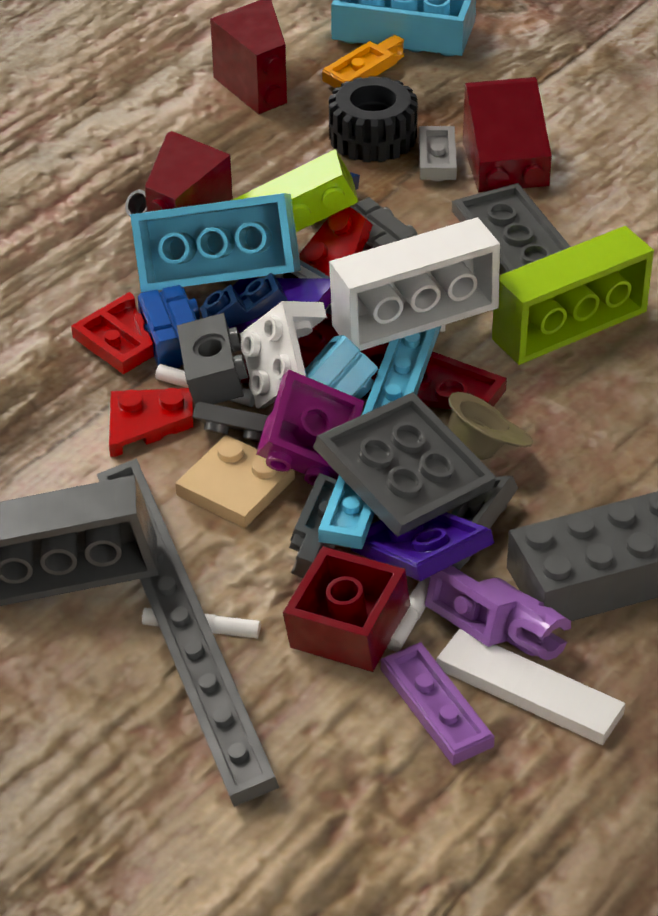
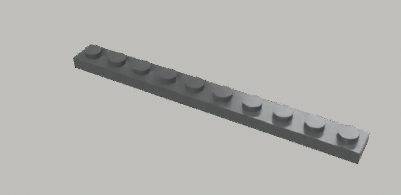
[97,458,279,807]

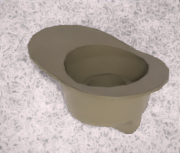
[447,392,533,460]

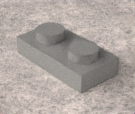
[419,126,457,181]

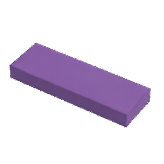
[381,642,495,765]

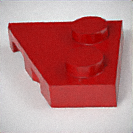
[299,207,373,277]
[71,292,154,374]
[109,388,193,457]

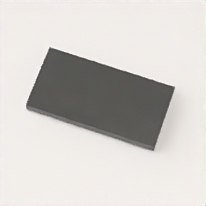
[452,183,571,275]

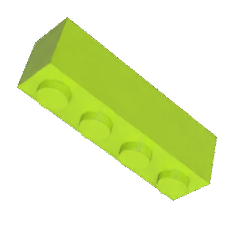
[233,149,359,232]

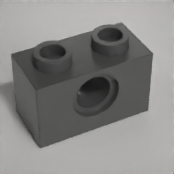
[177,313,248,404]

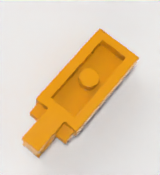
[322,34,405,88]

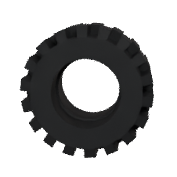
[329,76,418,162]

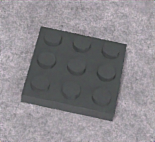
[313,392,497,537]

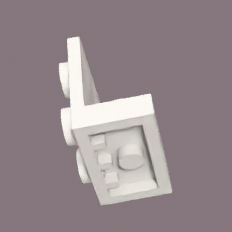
[240,301,327,408]

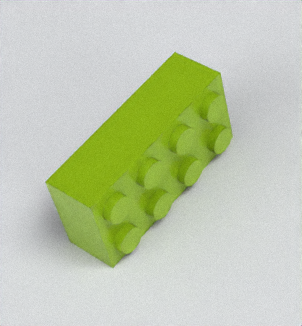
[492,226,654,365]

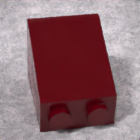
[210,0,287,115]
[463,77,552,193]
[145,131,233,212]

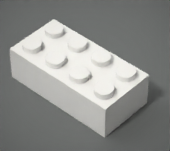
[329,217,500,351]

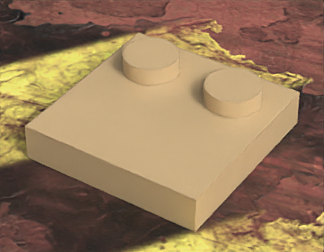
[175,435,295,528]

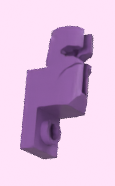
[425,565,571,660]

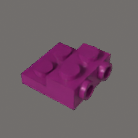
[256,369,365,486]

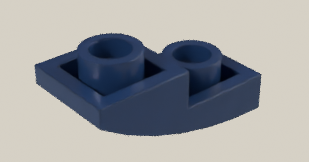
[199,272,287,327]

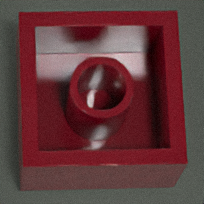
[283,546,411,672]

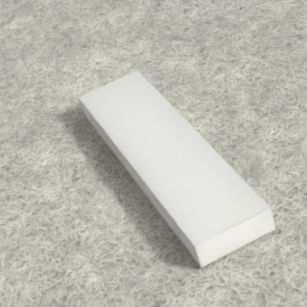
[436,629,625,745]

